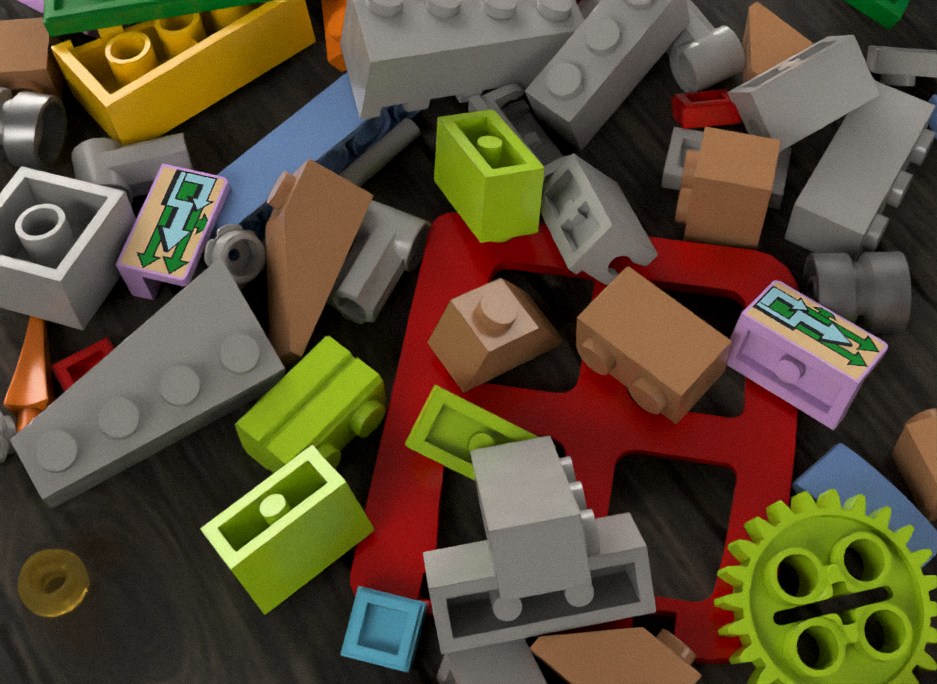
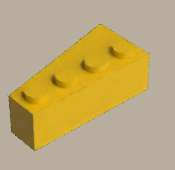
[51,0,316,146]

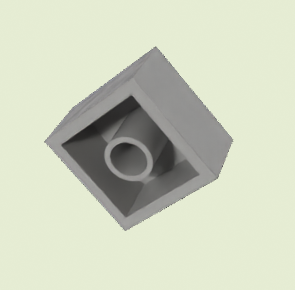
[0,166,136,330]

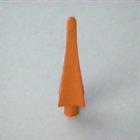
[2,316,55,433]

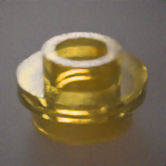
[18,549,89,617]

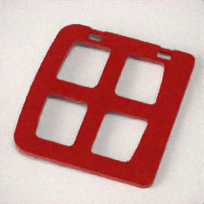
[350,212,799,664]

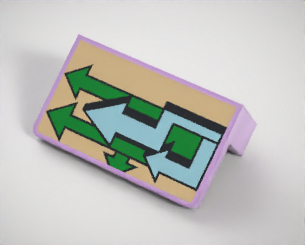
[116,163,230,301]
[727,280,888,430]

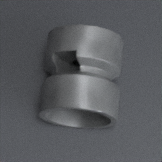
[0,87,67,171]
[802,251,912,334]

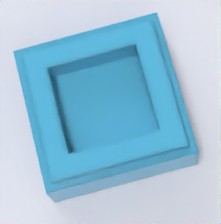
[340,586,429,673]

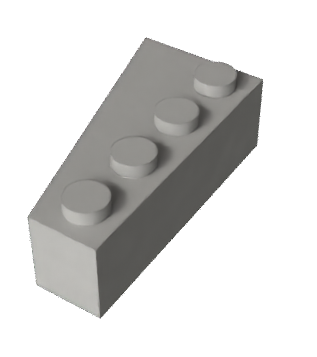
[340,0,584,120]
[10,257,285,509]

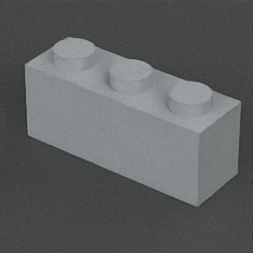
[525,0,690,151]
[784,80,936,262]
[470,436,601,602]
[423,512,656,655]

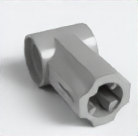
[666,0,746,93]
[71,133,193,205]
[327,200,431,325]

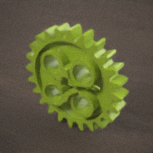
[714,489,937,684]

